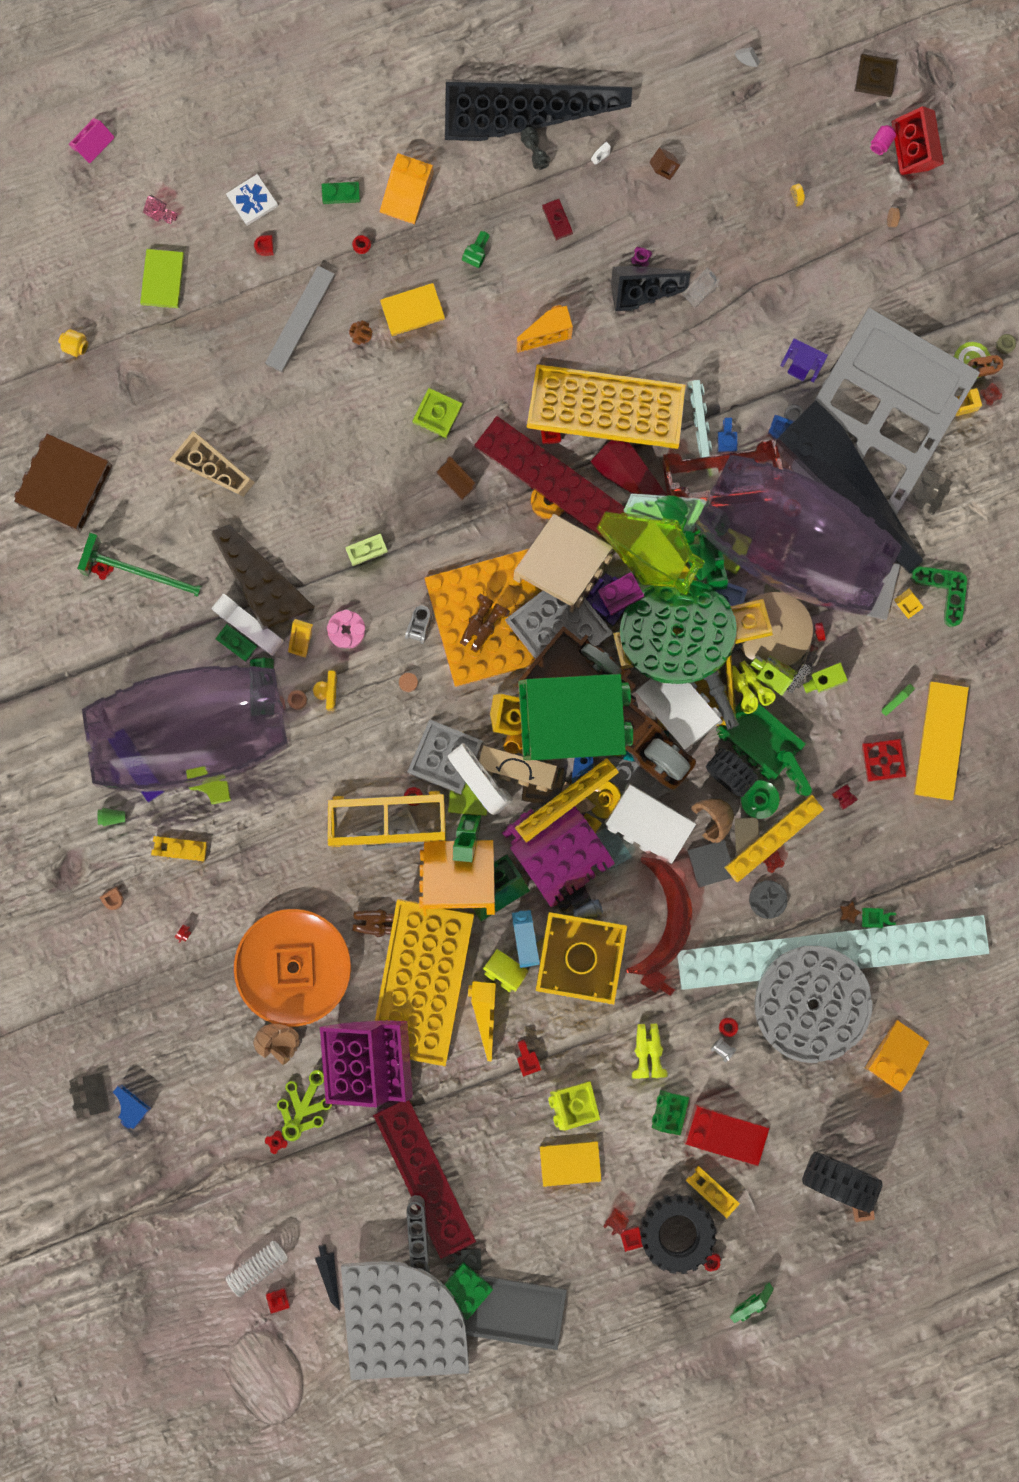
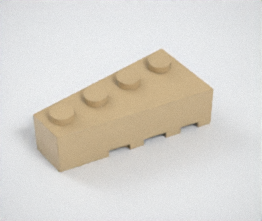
[169,431,255,497]

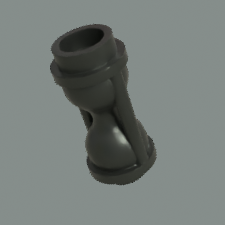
[520,127,551,170]

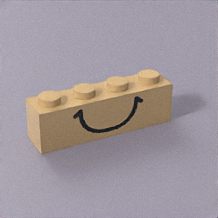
[479,746,559,792]

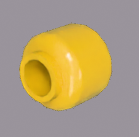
[58,329,89,357]

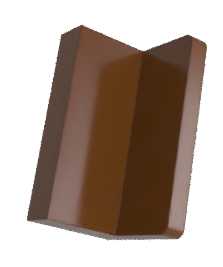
[436,456,476,500]

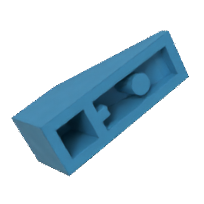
[512,910,540,968]

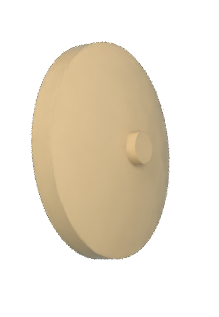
[741,592,813,666]

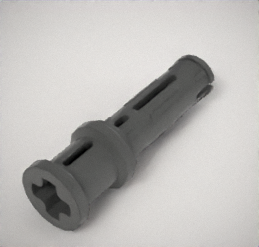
[704,670,739,730]

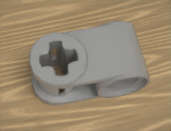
[405,605,431,644]

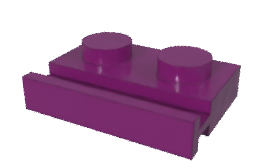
[598,572,645,616]

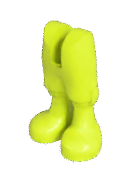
[732,660,776,714]
[631,1023,668,1079]

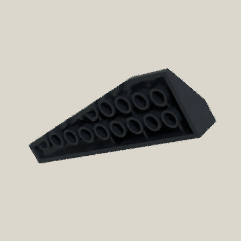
[445,79,632,141]
[776,400,924,574]

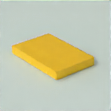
[380,283,445,336]
[539,1141,601,1187]

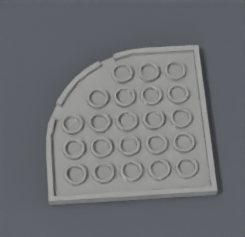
[341,1261,469,1380]

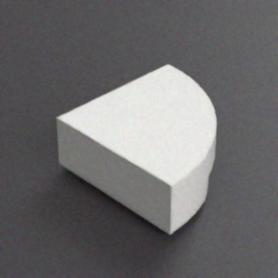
[591,142,611,165]

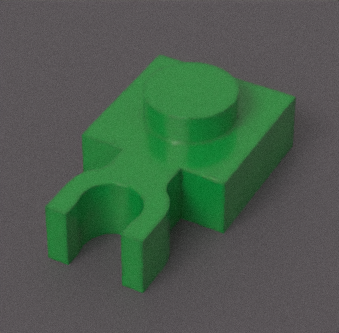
[862,908,896,928]

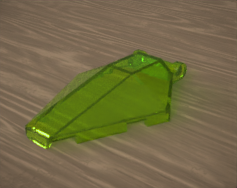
[597,511,705,594]

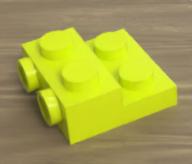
[548,1081,600,1130]

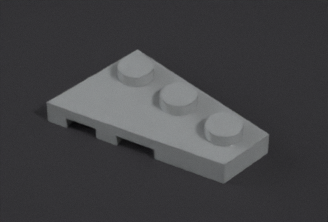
[356,809,424,851]

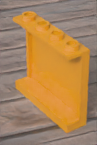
[419,840,495,916]

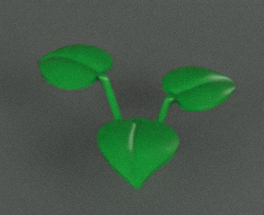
[655,496,729,581]

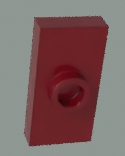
[542,199,573,241]

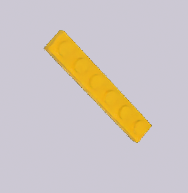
[515,758,619,843]
[724,795,824,882]

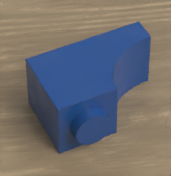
[113,1084,152,1129]

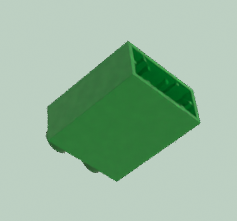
[518,674,633,760]

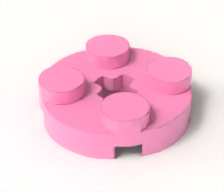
[327,610,365,649]

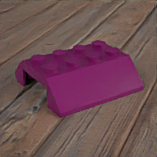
[510,806,615,908]

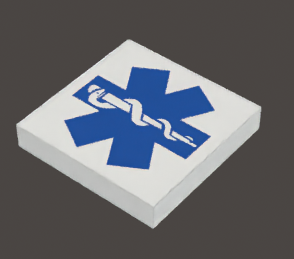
[226,174,278,226]

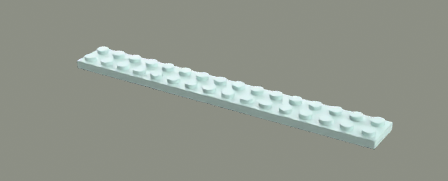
[677,915,989,990]

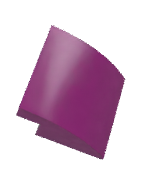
[320,1021,413,1108]

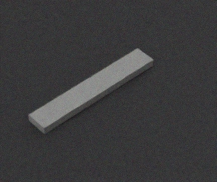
[265,266,335,373]

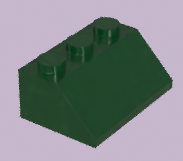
[473,854,530,922]

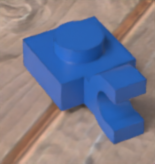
[718,418,738,452]

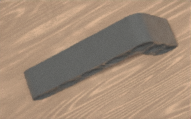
[406,1195,431,1274]

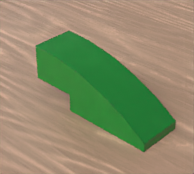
[698,531,728,591]
[453,814,481,862]

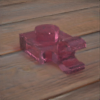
[142,195,178,224]

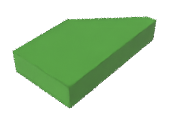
[881,684,915,716]

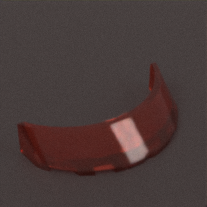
[625,857,692,976]

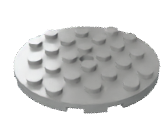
[754,946,872,1063]

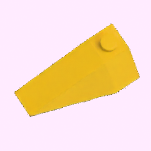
[490,694,522,736]
[468,981,496,1062]

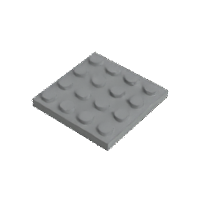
[505,591,613,660]

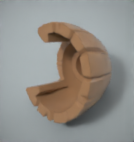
[691,799,734,843]
[253,1024,300,1065]

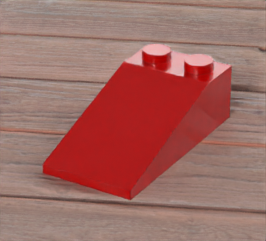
[683,1104,770,1166]

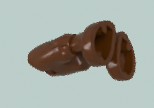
[460,594,510,653]
[352,909,394,937]

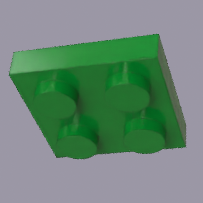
[444,1262,493,1320]

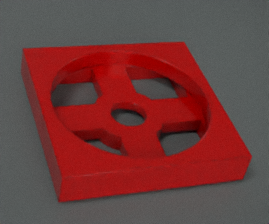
[862,739,906,782]

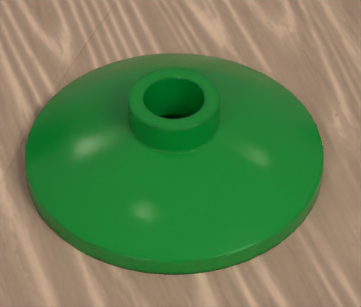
[741,780,780,819]

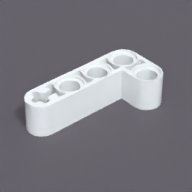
[211,594,284,656]
[448,743,513,815]

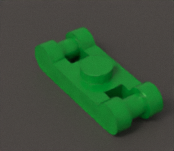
[776,750,812,796]

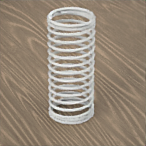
[226,1241,288,1297]

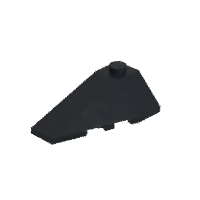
[611,266,691,311]

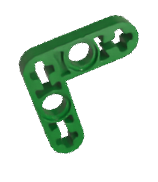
[911,567,967,627]

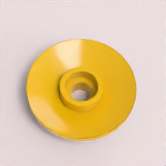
[588,781,621,819]

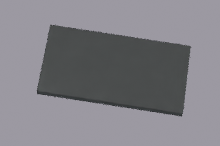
[449,1270,567,1350]

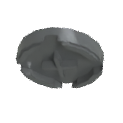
[749,880,788,919]

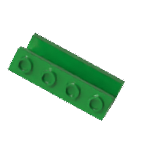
[716,699,806,780]

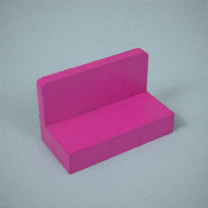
[68,118,114,163]

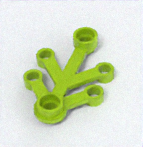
[277,1070,333,1141]

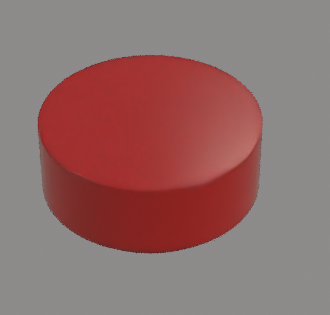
[814,622,826,642]

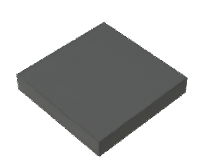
[687,840,732,888]

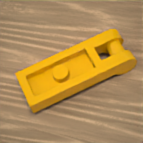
[151,836,208,862]
[686,1166,740,1218]

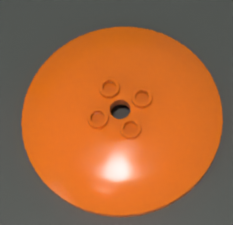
[234,909,351,1027]

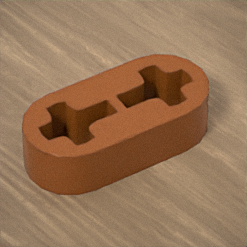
[967,355,1003,377]

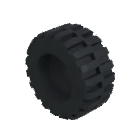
[802,1152,883,1213]
[640,1194,717,1274]

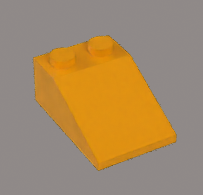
[380,153,434,225]
[516,305,573,353]
[864,1020,930,1092]

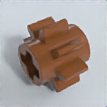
[349,320,373,345]

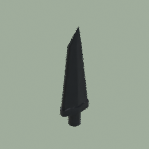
[315,1244,340,1311]

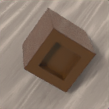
[649,147,680,180]

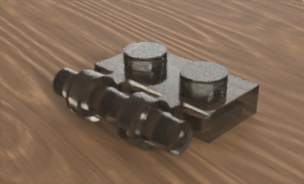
[905,467,952,515]
[69,1072,110,1118]

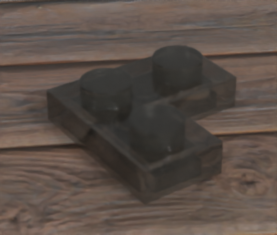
[787,644,818,693]

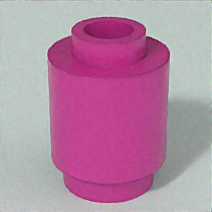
[870,125,896,155]

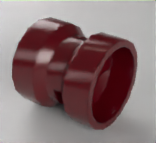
[831,784,858,810]

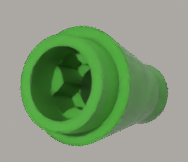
[97,808,125,827]

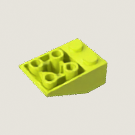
[483,949,529,992]

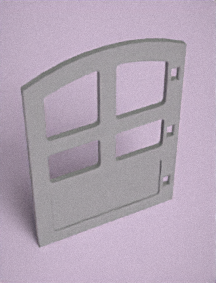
[782,308,980,515]

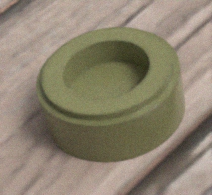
[996,334,1016,354]

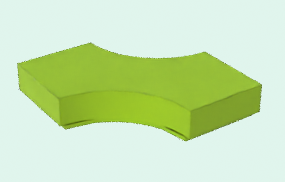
[186,766,231,805]

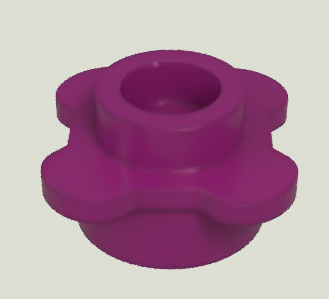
[631,247,652,267]

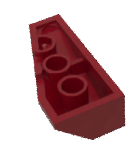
[590,440,667,496]

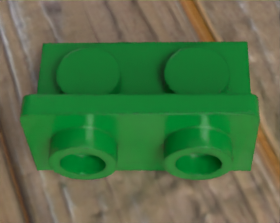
[652,1090,690,1136]

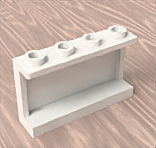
[636,679,722,752]
[605,782,696,864]

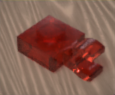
[640,966,675,996]

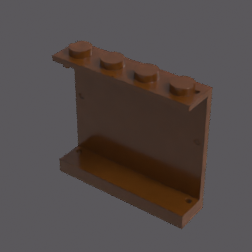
[14,434,112,533]

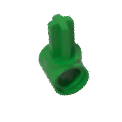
[462,231,490,269]

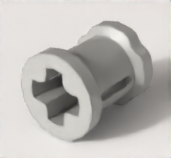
[710,1037,736,1063]

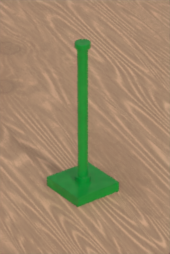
[77,533,202,597]

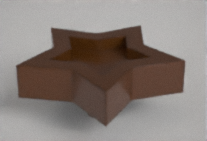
[840,901,862,924]

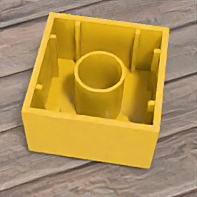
[535,912,627,1005]

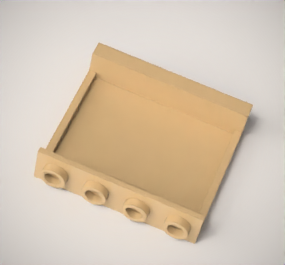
[513,514,613,613]

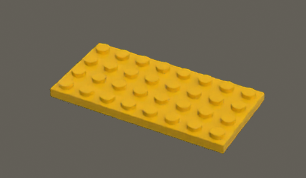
[527,364,685,449]
[375,899,474,1067]

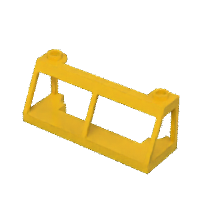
[327,791,446,847]

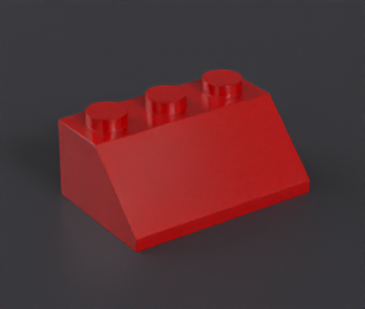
[891,106,944,175]

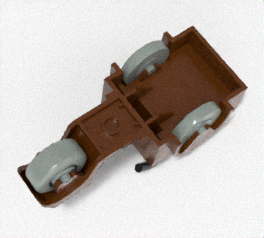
[516,626,696,790]

